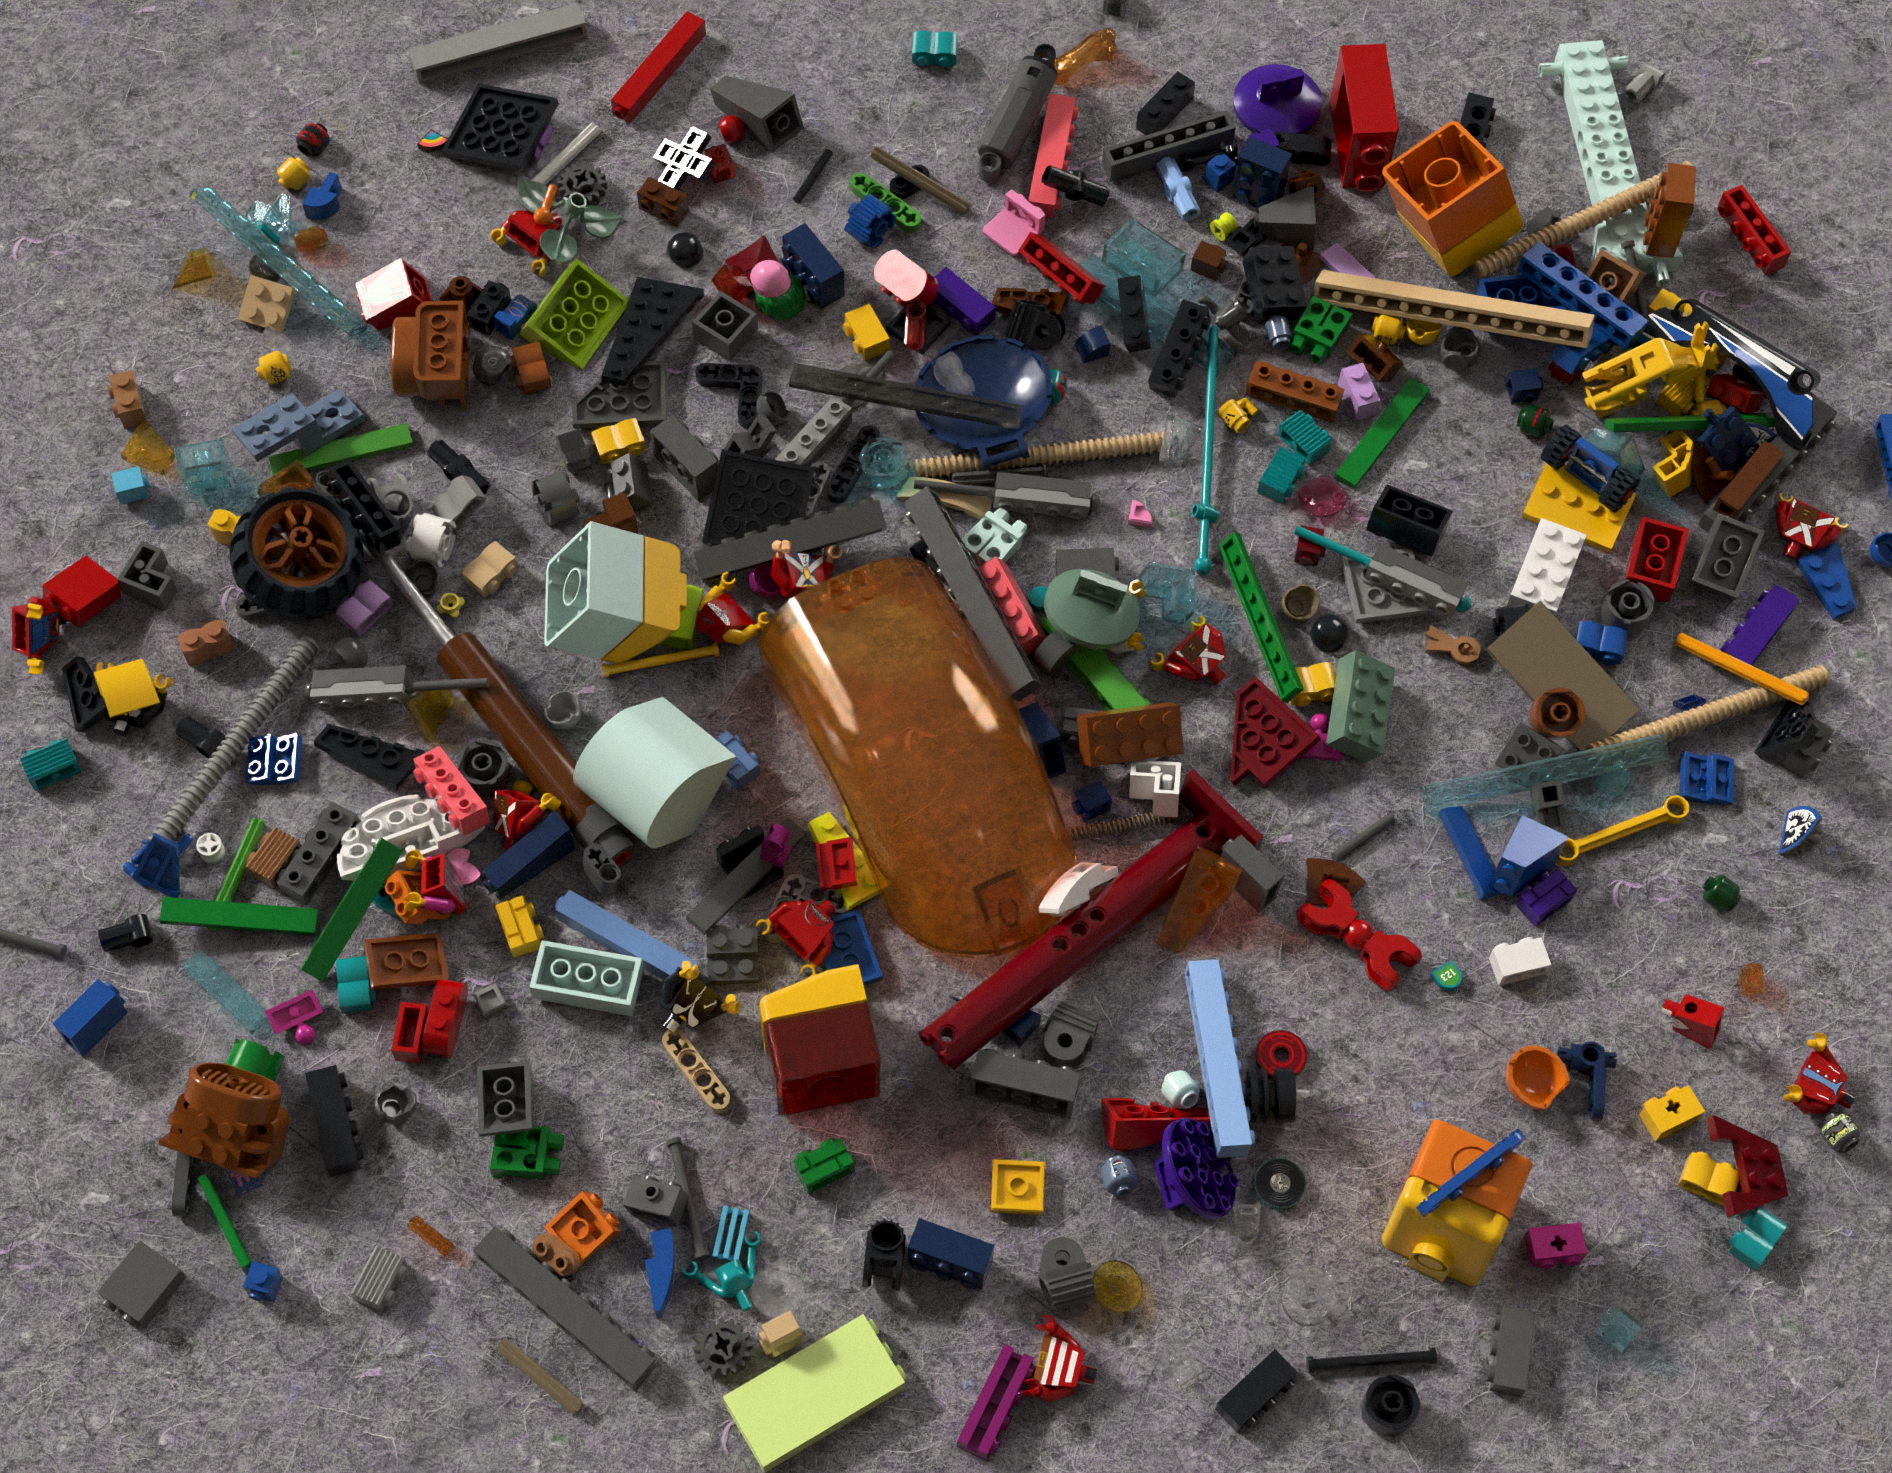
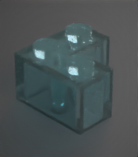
[1584,427,1645,477]
[1139,562,1195,625]

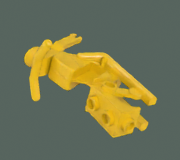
[1582,321,1720,418]

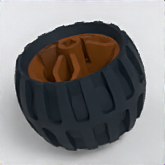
[229,487,364,621]

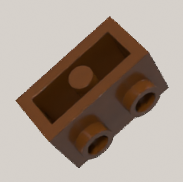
[637,177,689,227]

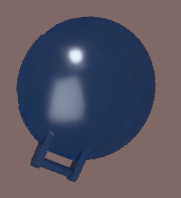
[913,335,1053,470]

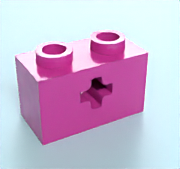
[1524,1222,1587,1269]

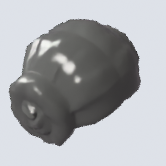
[1439,326,1480,371]
[473,346,512,385]

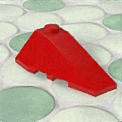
[1101,1098,1211,1151]

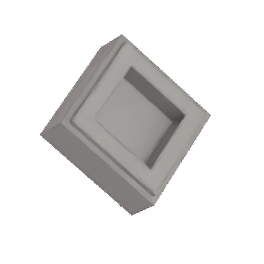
[473,983,508,1018]

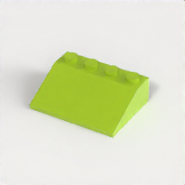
[519,258,629,370]

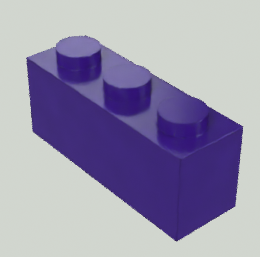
[932,267,996,336]

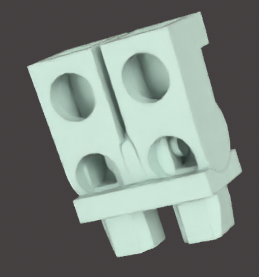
[962,508,1027,568]

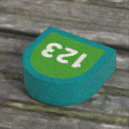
[1430,960,1462,991]

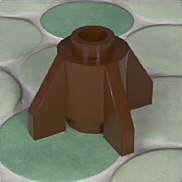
[440,276,483,320]

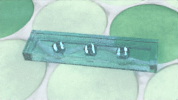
[181,949,268,1034]

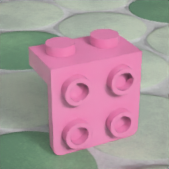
[982,189,1045,256]

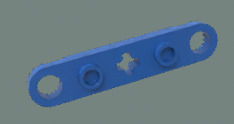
[1416,1129,1526,1217]

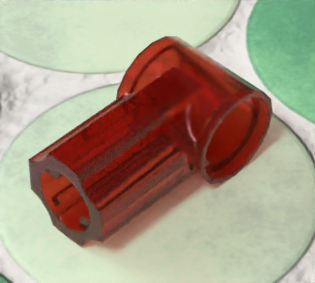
[903,300,927,351]

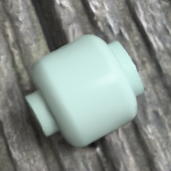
[1161,1070,1200,1109]

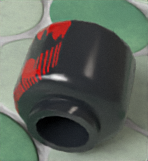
[296,123,330,157]

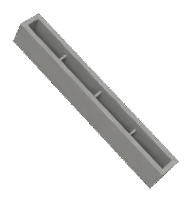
[408,3,588,83]

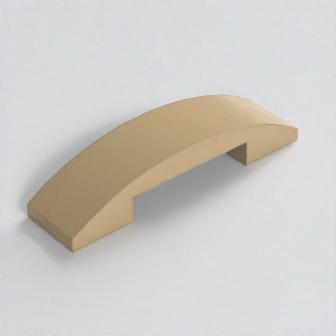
[896,477,993,520]

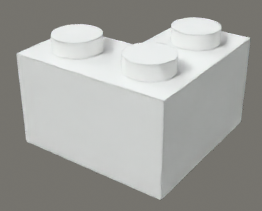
[1129,760,1181,817]

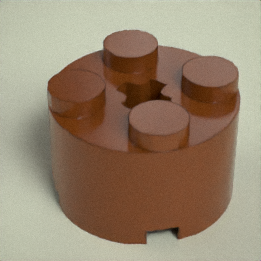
[1530,688,1586,740]

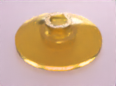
[1093,1260,1143,1313]

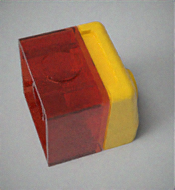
[759,964,881,1116]

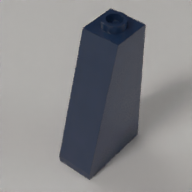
[483,811,575,899]

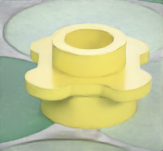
[437,593,465,618]

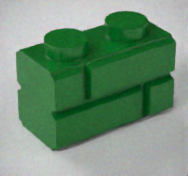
[794,1138,855,1194]

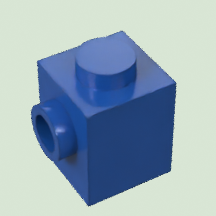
[243,1261,283,1302]

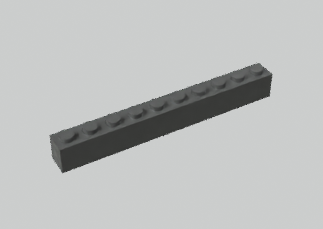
[904,486,1043,701]

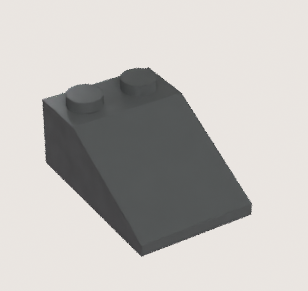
[477,1061,534,1137]

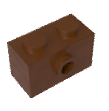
[1347,334,1404,382]

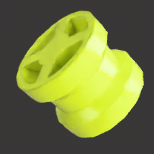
[1210,212,1238,241]

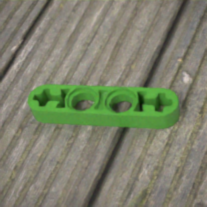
[850,173,921,233]

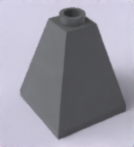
[1254,186,1316,250]

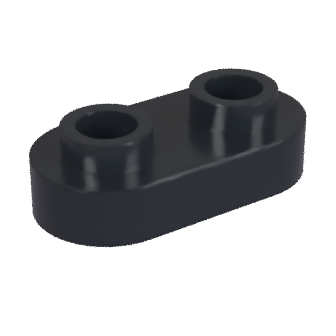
[889,165,930,200]

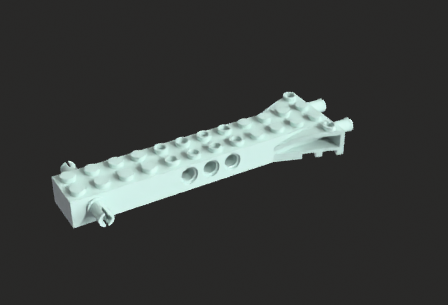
[1538,40,1683,287]

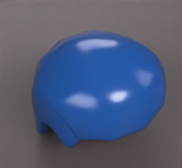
[1869,532,1892,568]

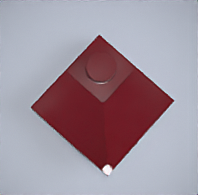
[725,235,779,298]

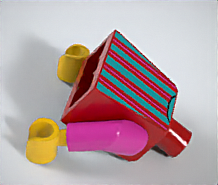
[403,849,466,915]

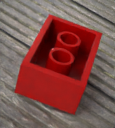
[1624,516,1689,603]

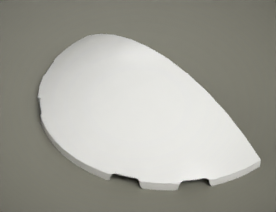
[337,795,485,881]

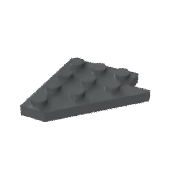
[572,360,667,429]

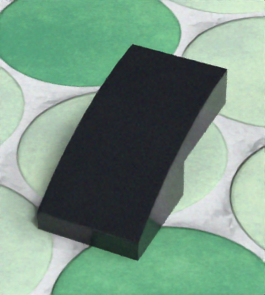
[1225,217,1268,256]

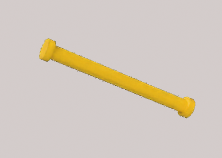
[602,642,720,678]

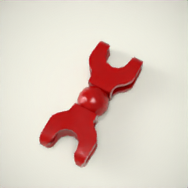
[1296,879,1422,992]

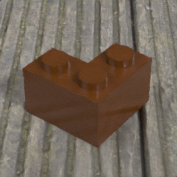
[582,492,638,534]

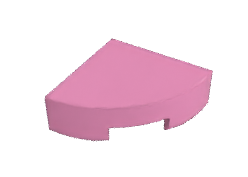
[1128,500,1152,528]

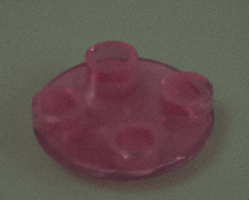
[1299,475,1347,518]

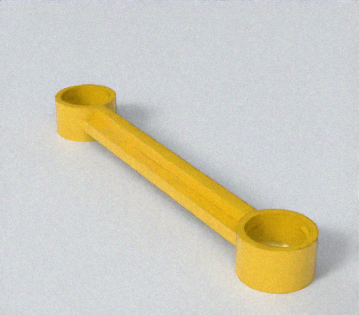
[1556,795,1689,866]

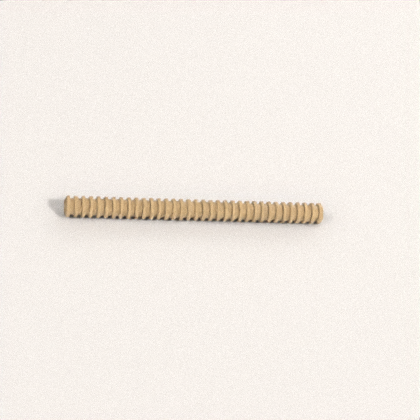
[1473,161,1693,279]
[914,431,1168,478]
[1586,665,1830,764]

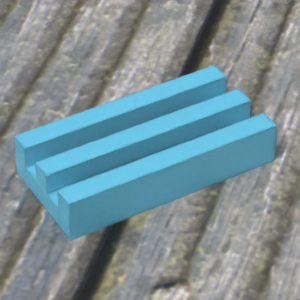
[712,1205,750,1262]

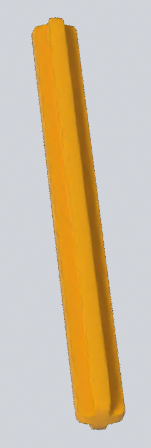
[1675,633,1809,705]

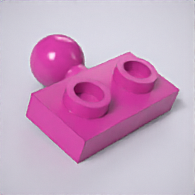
[1301,713,1343,762]
[264,989,323,1045]

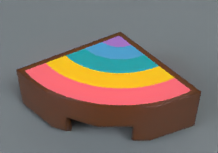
[417,129,448,152]

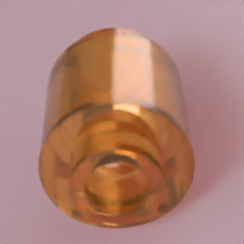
[293,225,328,253]

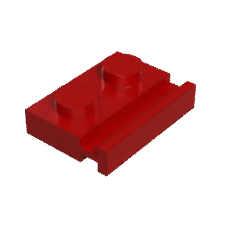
[815,837,858,892]

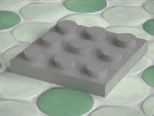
[1341,548,1427,624]

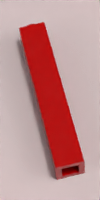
[611,11,706,123]

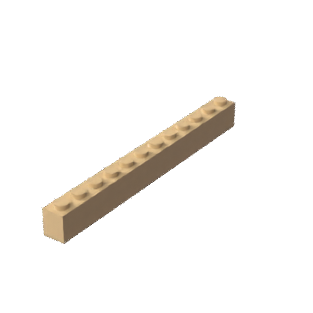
[1314,270,1595,348]

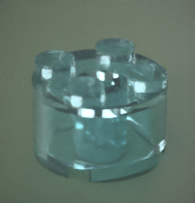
[859,437,911,492]

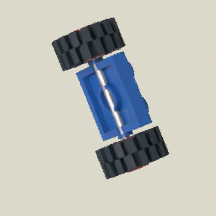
[1540,424,1641,513]

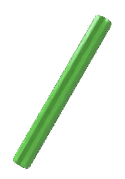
[206,818,265,932]

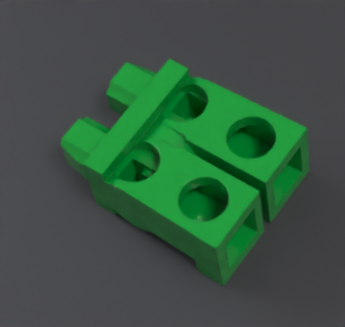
[1291,296,1353,364]
[490,1125,564,1180]

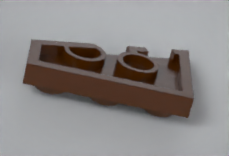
[992,288,1069,315]

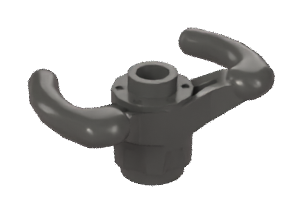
[1198,295,1248,351]

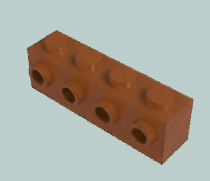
[1245,360,1345,423]

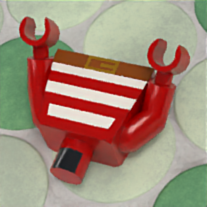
[1022,1315,1098,1402]

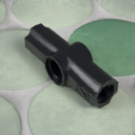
[1041,165,1110,206]
[427,440,490,495]

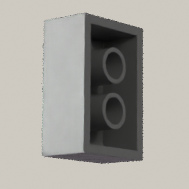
[650,415,719,501]

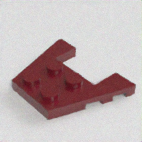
[1706,1116,1788,1217]

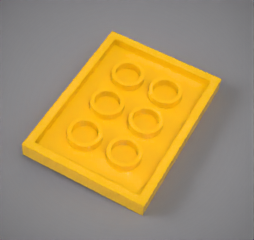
[1522,463,1636,554]

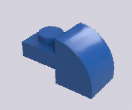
[302,172,342,220]

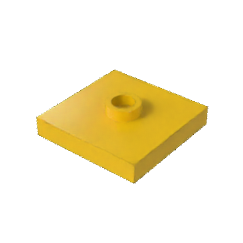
[991,1159,1045,1215]

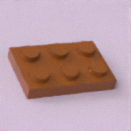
[363,932,449,990]

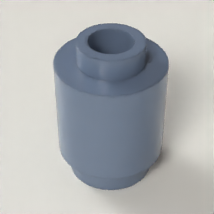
[1265,315,1292,351]

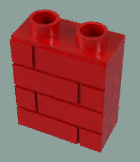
[1330,44,1399,192]

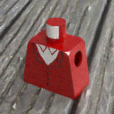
[1661,995,1724,1049]

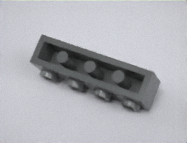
[277,802,360,906]

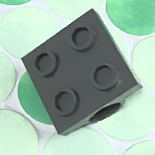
[1495,722,1564,787]

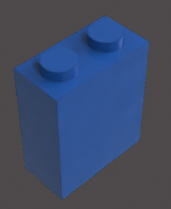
[53,979,128,1057]

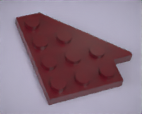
[1230,676,1321,788]

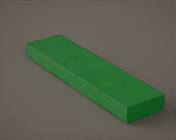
[197,1174,252,1275]

